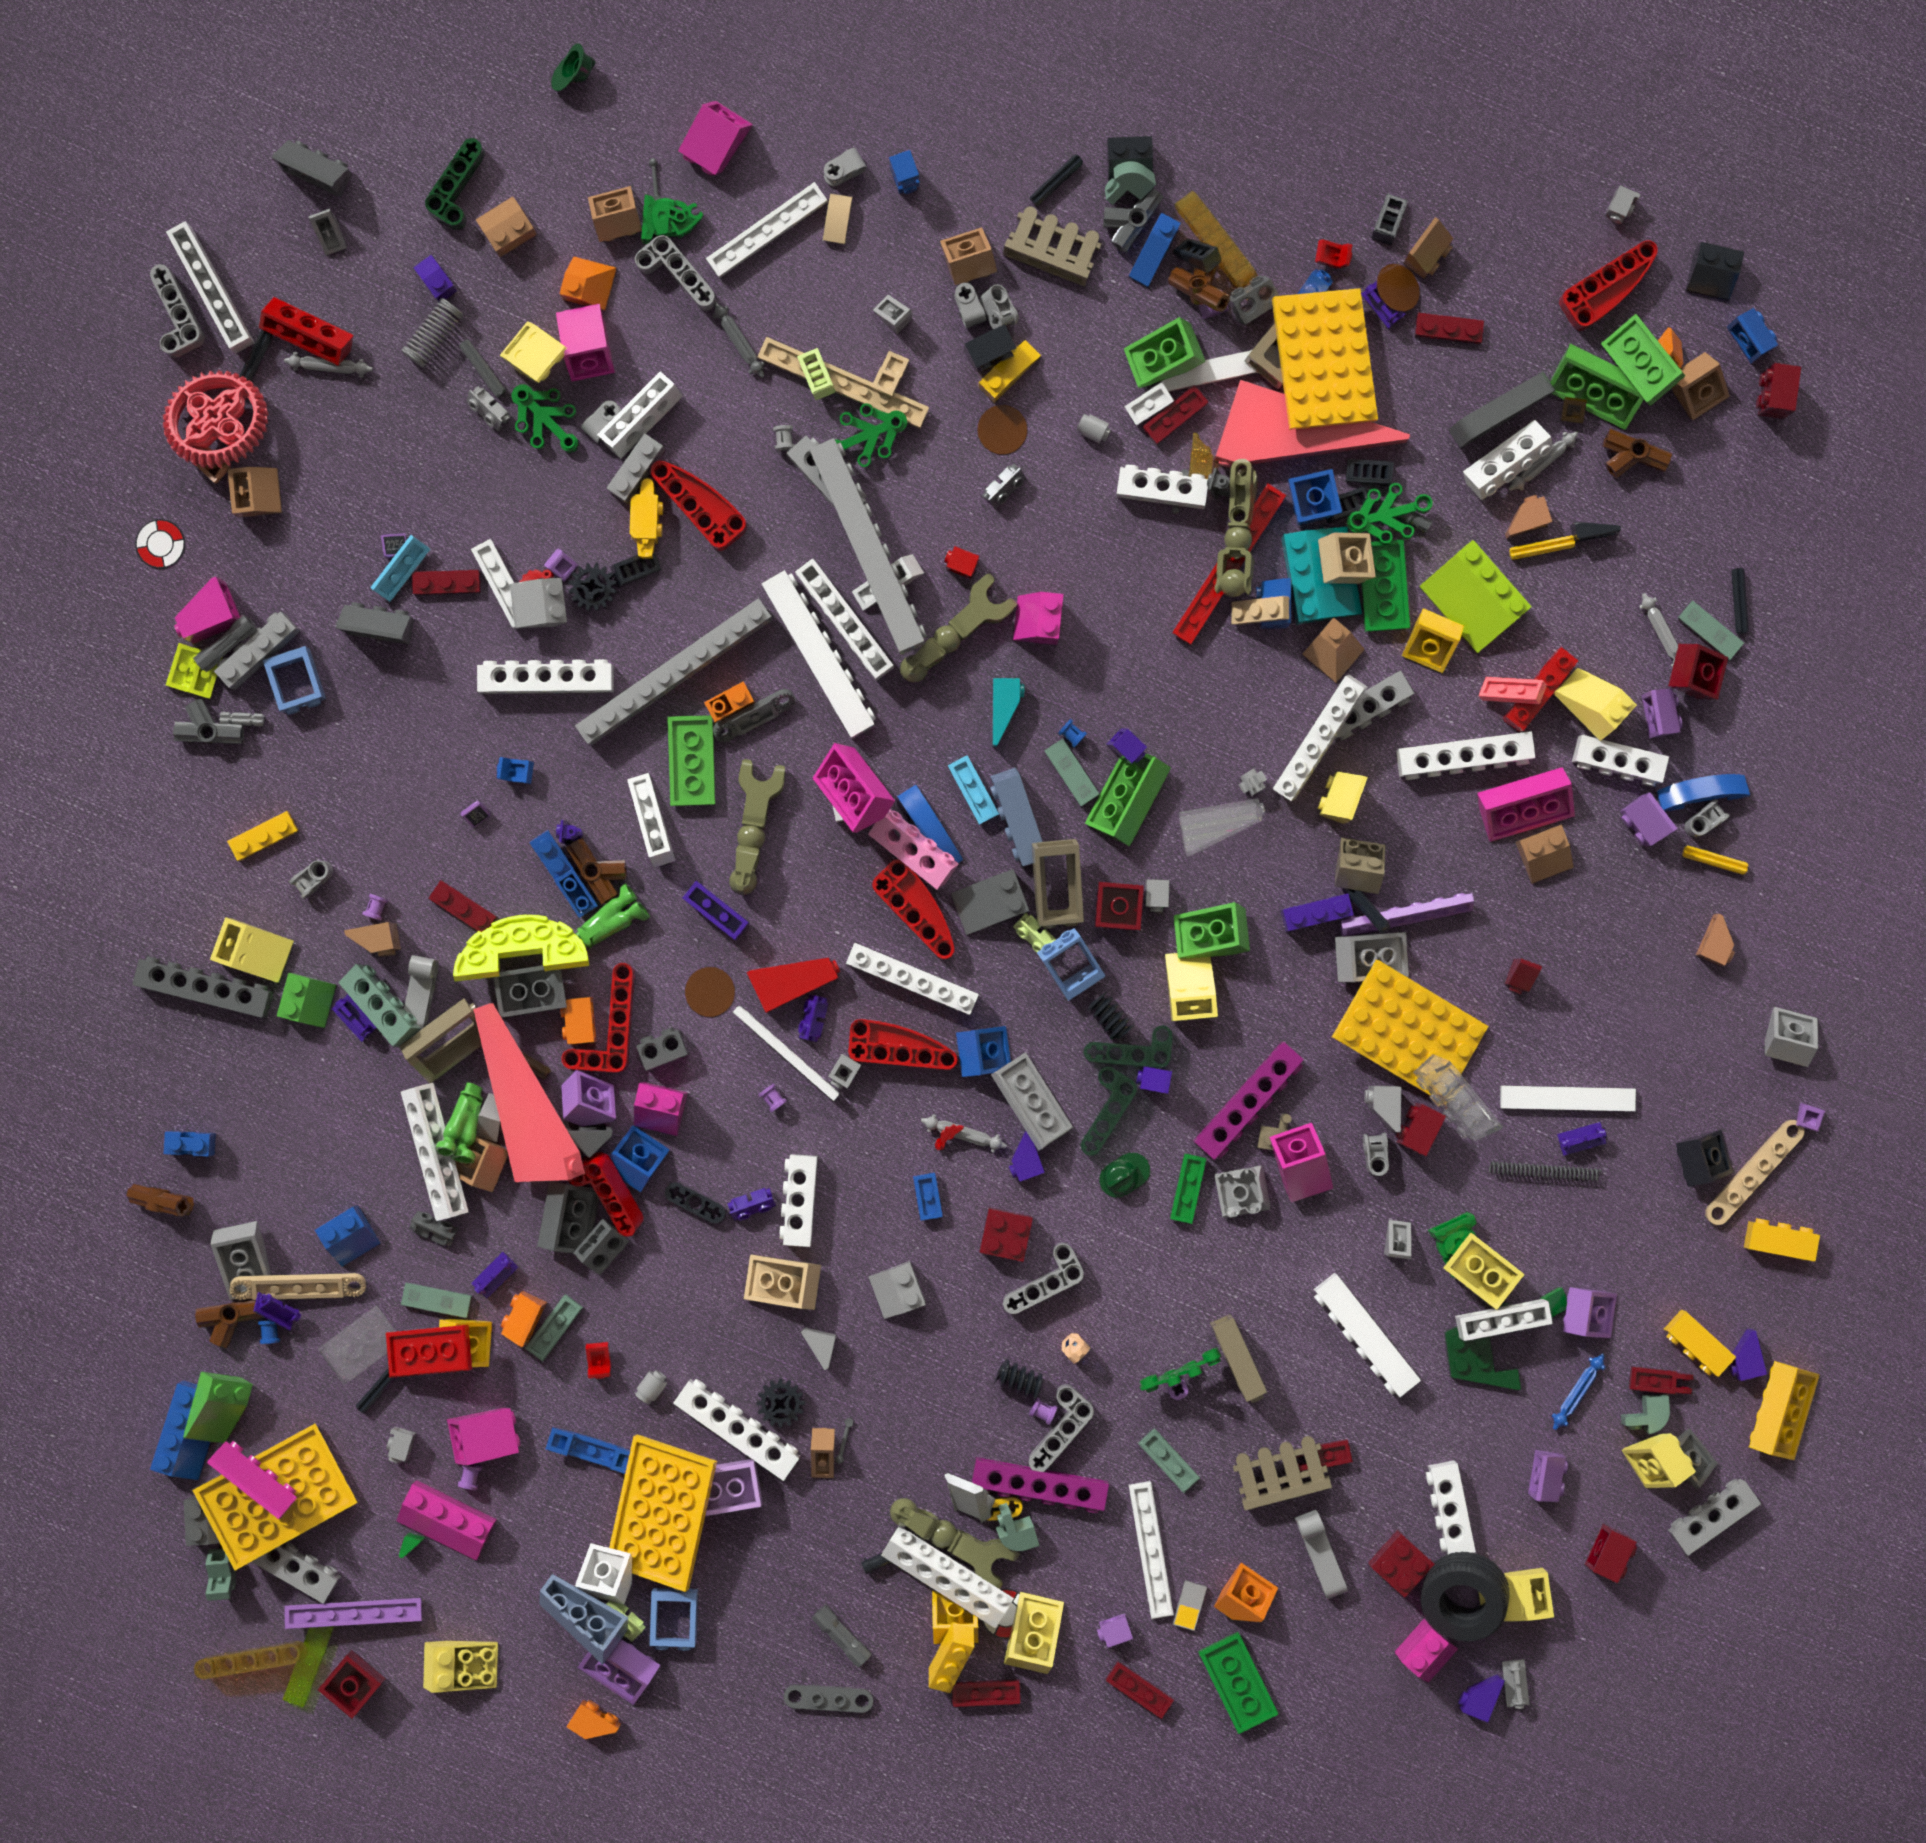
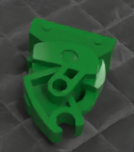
[641,195,704,244]
[1428,1212,1476,1278]

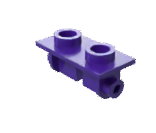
[1361,281,1406,329]
[556,820,583,845]
[798,994,829,1042]
[332,995,377,1042]
[1557,1122,1607,1156]
[728,1188,776,1221]
[471,1252,518,1299]
[254,1292,301,1331]

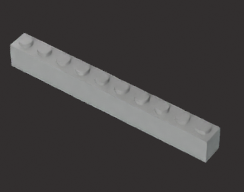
[809,438,927,655]
[575,598,773,746]

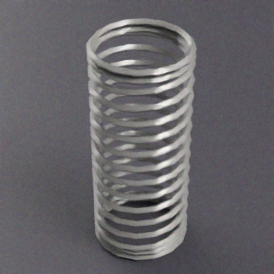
[401,298,464,368]

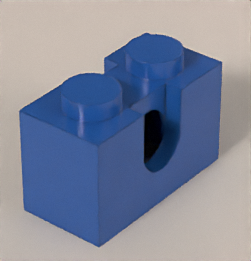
[889,150,920,194]
[163,1131,216,1157]

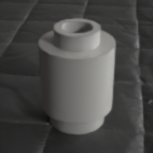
[1077,414,1111,444]
[635,1370,667,1405]

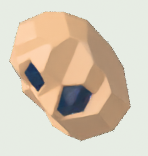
[1061,1333,1090,1364]

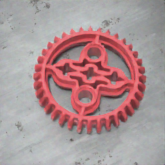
[163,370,268,469]

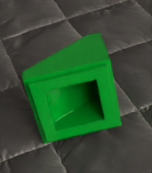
[1540,1287,1567,1318]
[399,1532,425,1558]

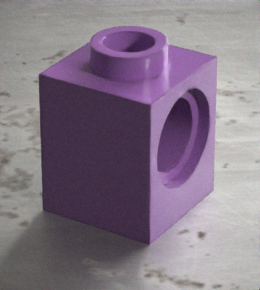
[1097,1613,1133,1648]

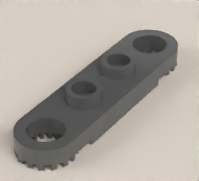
[713,689,796,742]
[784,1684,873,1713]

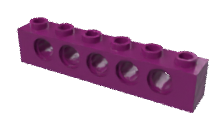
[1193,1042,1304,1160]
[971,1457,1109,1513]

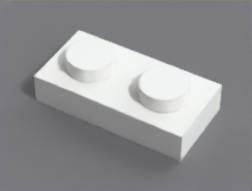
[1124,383,1174,426]

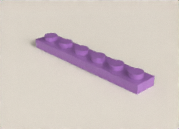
[1340,893,1474,937]
[285,1598,422,1629]

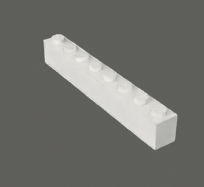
[762,570,876,739]

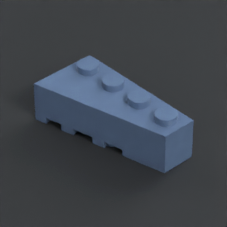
[990,768,1048,866]
[539,1574,628,1665]

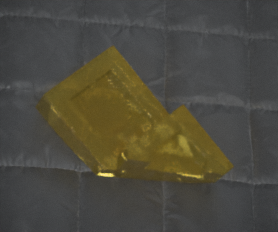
[1189,433,1213,479]

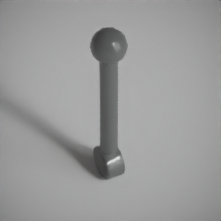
[649,158,661,201]
[1171,469,1189,514]
[835,1418,853,1464]

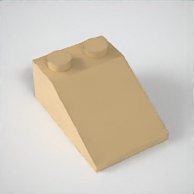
[744,1255,821,1310]

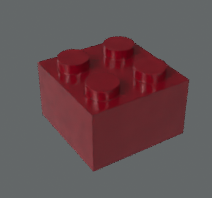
[1756,363,1801,419]
[1668,644,1728,700]
[1095,882,1144,931]
[1395,1103,1446,1156]
[979,1207,1033,1262]
[1585,1524,1637,1583]
[1368,1530,1435,1598]
[318,1650,386,1719]

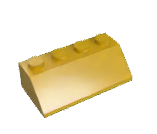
[1749,1361,1820,1460]

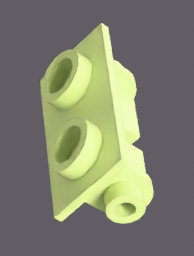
[1013,913,1056,953]
[606,1601,645,1642]

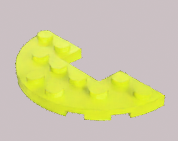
[453,915,589,982]

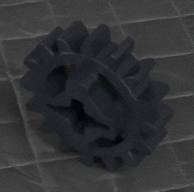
[568,563,617,612]
[756,1378,805,1428]

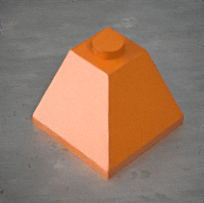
[559,257,617,311]
[1214,1563,1278,1622]

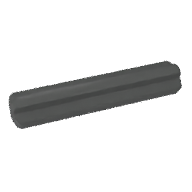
[459,339,506,397]

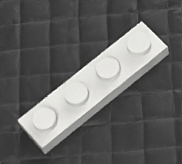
[471,539,515,629]

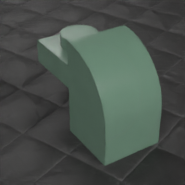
[1105,161,1156,205]
[1621,1394,1670,1434]
[996,1503,1039,1551]
[205,1548,236,1601]

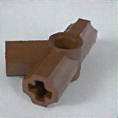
[1168,267,1230,313]
[1602,429,1672,479]
[566,838,627,905]
[126,1184,194,1217]
[195,1300,265,1348]

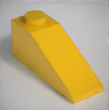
[979,340,1041,403]

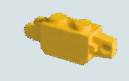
[630,478,663,559]

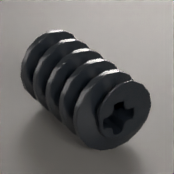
[1087,991,1135,1040]
[994,1359,1043,1402]

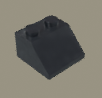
[1107,136,1153,182]
[1685,242,1745,301]
[964,324,1017,372]
[1676,1130,1733,1187]

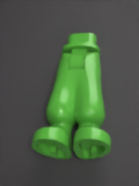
[576,883,650,948]
[435,1083,483,1163]

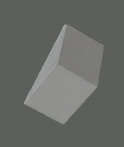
[309,209,347,255]
[873,295,913,334]
[476,1093,502,1142]
[1384,1220,1411,1259]
[801,1328,836,1370]

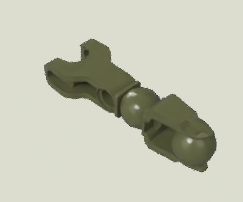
[1215,459,1258,597]
[900,574,1017,683]
[729,759,786,895]
[890,1498,1020,1589]

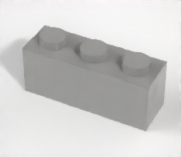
[607,433,665,505]

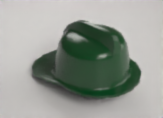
[551,43,596,91]
[1099,1153,1150,1198]

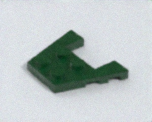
[1444,1302,1521,1390]

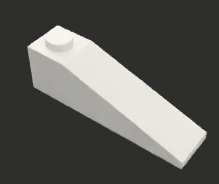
[628,773,675,867]

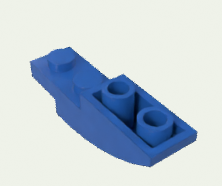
[529,830,598,918]

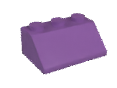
[578,1639,660,1705]

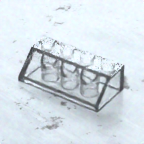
[1413,1054,1503,1141]

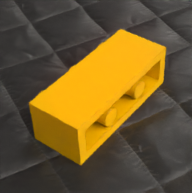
[1744,1218,1820,1261]
[1664,1310,1736,1377]
[929,1622,974,1693]

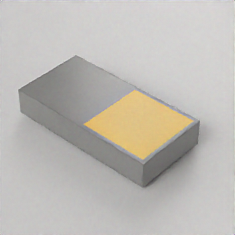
[1173,1580,1207,1631]

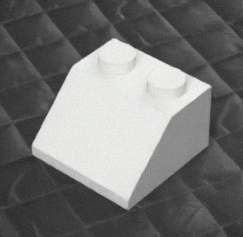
[575,1544,632,1604]

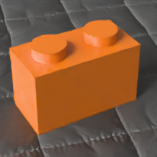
[560,997,597,1044]

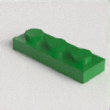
[1170,1153,1206,1224]

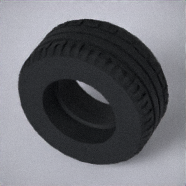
[1421,1551,1510,1642]

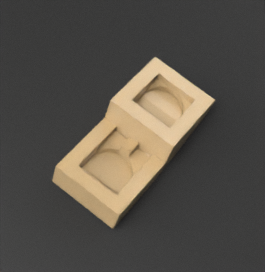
[823,194,853,244]
[871,351,909,397]

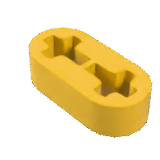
[987,1496,1022,1521]

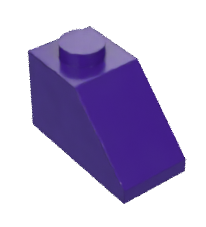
[413,255,457,303]
[1106,728,1147,763]
[1136,1066,1172,1094]
[1009,1131,1045,1182]
[1729,1328,1767,1381]
[1458,1674,1505,1723]

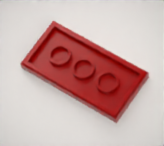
[386,1324,473,1378]

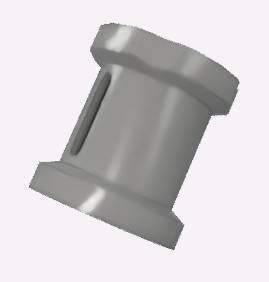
[773,425,795,451]

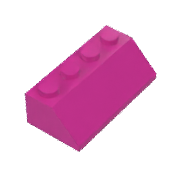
[813,743,895,833]
[1477,767,1575,842]
[207,1441,298,1519]
[396,1480,497,1561]

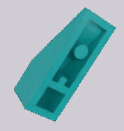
[993,678,1024,747]

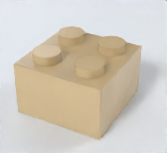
[1318,533,1376,584]

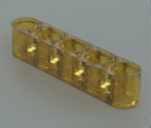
[1174,190,1258,288]
[194,1641,307,1679]

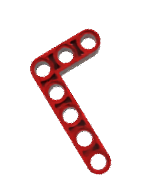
[561,963,635,1072]

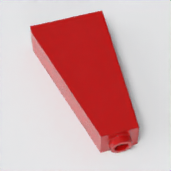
[746,957,841,1013]

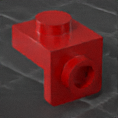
[1315,239,1352,269]
[585,1342,612,1379]

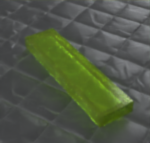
[282,1626,334,1707]

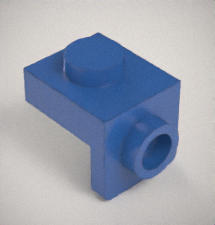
[1297,269,1334,294]
[497,757,534,784]

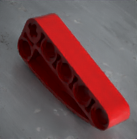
[1559,240,1658,331]
[651,461,747,551]
[872,859,955,959]
[848,1019,958,1069]

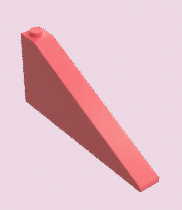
[1214,380,1410,468]
[473,1003,585,1182]

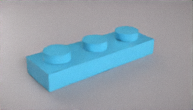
[371,535,430,602]
[948,755,999,825]

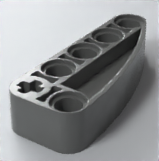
[1449,372,1555,449]

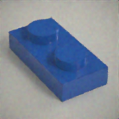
[913,1172,943,1221]

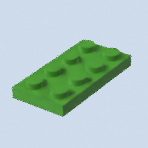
[1601,314,1686,406]
[668,715,716,806]

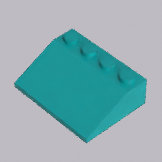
[1281,527,1362,625]

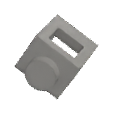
[1605,185,1640,224]
[828,1054,861,1090]
[386,1426,416,1463]

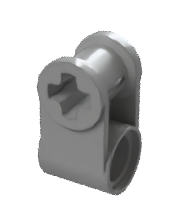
[824,148,867,187]
[955,283,987,329]
[980,284,1019,329]
[581,401,622,444]
[1685,799,1729,837]
[289,860,333,900]
[1363,1133,1389,1176]

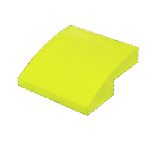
[165,643,223,699]

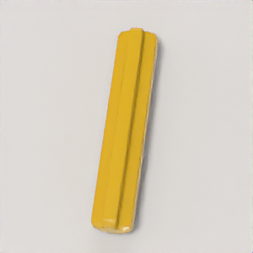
[1509,535,1575,560]
[1682,845,1748,875]

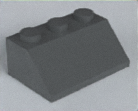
[272,140,352,198]
[336,602,414,645]
[537,1181,599,1253]

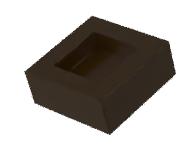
[1561,397,1587,423]

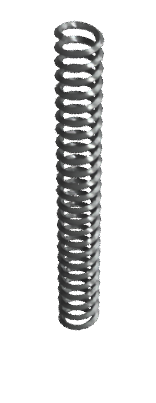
[1489,1161,1602,1181]

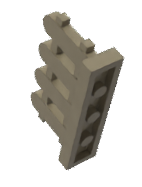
[1003,207,1101,287]
[1233,1436,1332,1510]

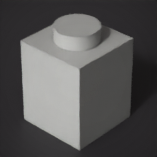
[1145,880,1169,912]

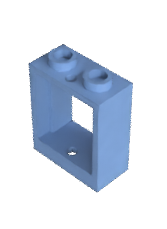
[263,646,326,715]
[1037,928,1105,1001]
[650,1588,698,1651]

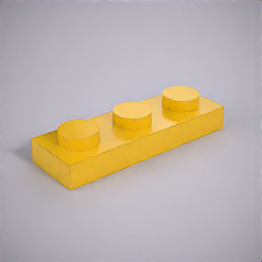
[227,811,298,861]

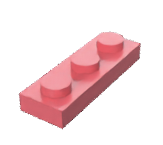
[1479,677,1547,704]

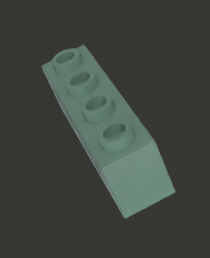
[338,964,421,1047]

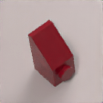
[1505,958,1542,995]

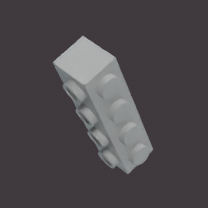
[214,611,300,690]

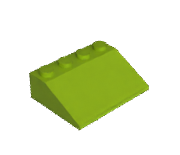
[1419,540,1532,653]

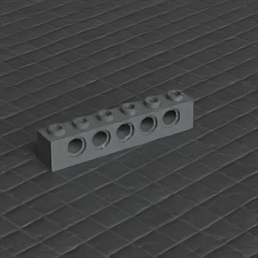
[132,956,274,1018]

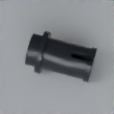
[861,1552,891,1575]

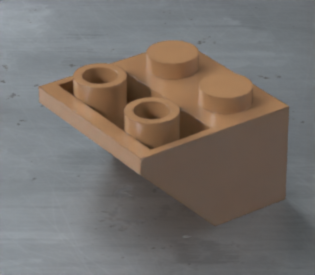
[228,467,282,518]

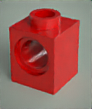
[944,546,979,579]

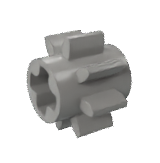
[1239,769,1267,796]

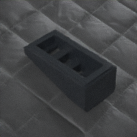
[1371,193,1408,245]
[1173,238,1222,273]
[1345,459,1394,486]
[1326,486,1373,524]
[1570,522,1621,543]
[610,552,662,588]

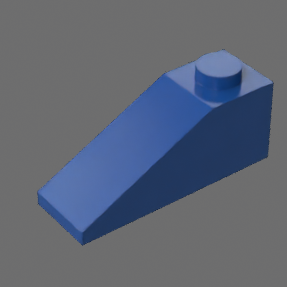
[1129,213,1181,287]

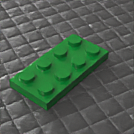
[1361,540,1410,632]
[1198,1632,1278,1734]

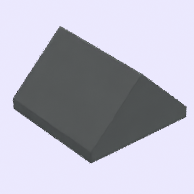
[563,1121,612,1158]
[1677,1428,1718,1489]

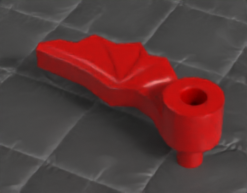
[519,569,554,582]
[935,1124,964,1151]

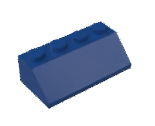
[150,1381,211,1480]

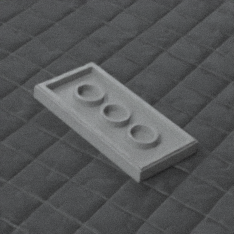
[991,1052,1073,1151]

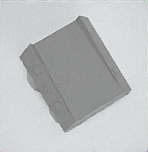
[1215,1166,1271,1218]
[945,1473,996,1523]

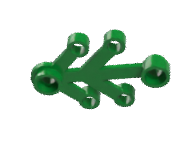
[512,384,579,453]
[835,403,908,467]
[1347,483,1433,545]
[1139,1347,1221,1393]

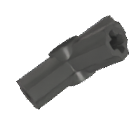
[1103,188,1164,253]
[173,699,245,744]

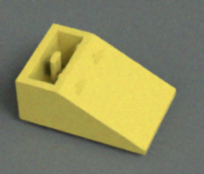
[500,321,567,383]
[210,918,294,983]
[1165,953,1218,1021]
[1478,1568,1554,1621]
[423,1641,498,1693]

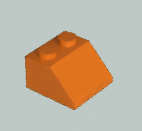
[500,1291,547,1347]

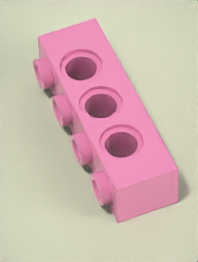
[868,809,959,889]

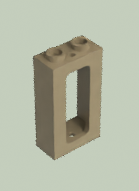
[1244,323,1283,389]
[1032,839,1084,928]
[399,998,482,1083]
[1210,1314,1267,1403]

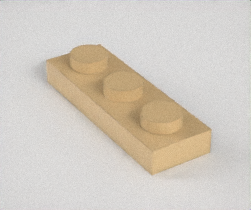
[1232,596,1289,625]

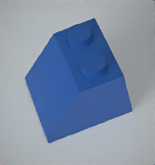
[1727,308,1778,364]
[1288,469,1342,526]
[1256,578,1291,629]
[956,1026,1011,1077]
[610,1125,670,1192]
[315,1205,381,1267]

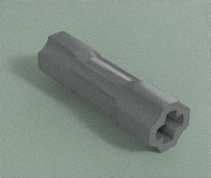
[193,614,257,673]
[812,1604,872,1668]

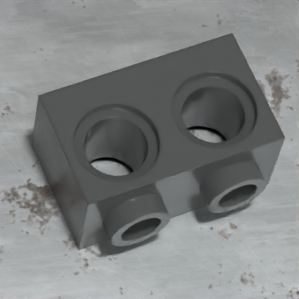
[1229,275,1279,325]
[636,1027,689,1071]
[573,1219,629,1275]

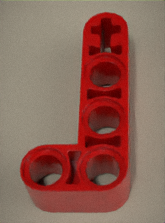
[568,1152,644,1237]

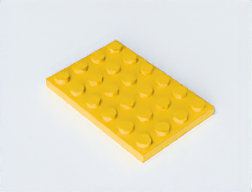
[1272,288,1378,430]
[1332,960,1489,1103]
[192,1423,358,1570]
[609,1434,717,1592]

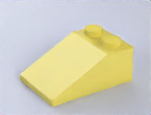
[1554,668,1637,741]
[1318,772,1368,824]
[1443,1233,1524,1310]
[1621,1433,1696,1488]
[1004,1592,1064,1674]

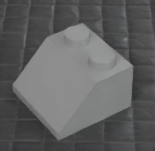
[510,578,567,628]
[1765,1007,1818,1067]
[1364,1086,1401,1132]
[869,1261,926,1319]

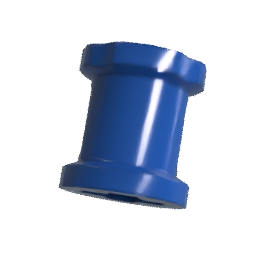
[1057,719,1087,748]
[258,1320,280,1344]

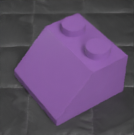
[1642,688,1682,739]
[1620,793,1677,847]
[561,1070,616,1127]
[1563,1287,1617,1338]
[1528,1450,1568,1502]

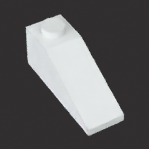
[852,554,924,611]

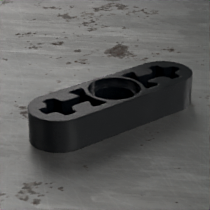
[665,1182,726,1223]

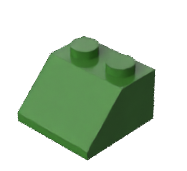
[277,973,337,1028]

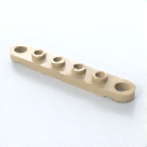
[1705,1120,1804,1225]
[229,1273,366,1300]

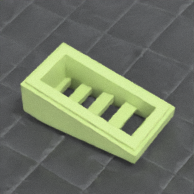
[797,348,836,400]

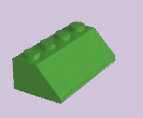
[1550,344,1644,430]
[1085,754,1171,846]

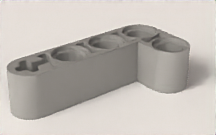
[635,235,716,311]
[150,264,205,358]
[404,955,439,1030]
[1003,1242,1084,1314]
[1029,1384,1094,1472]
[1295,1510,1348,1600]

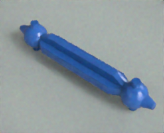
[1552,1354,1606,1430]

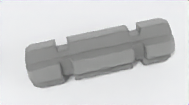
[220,712,265,726]

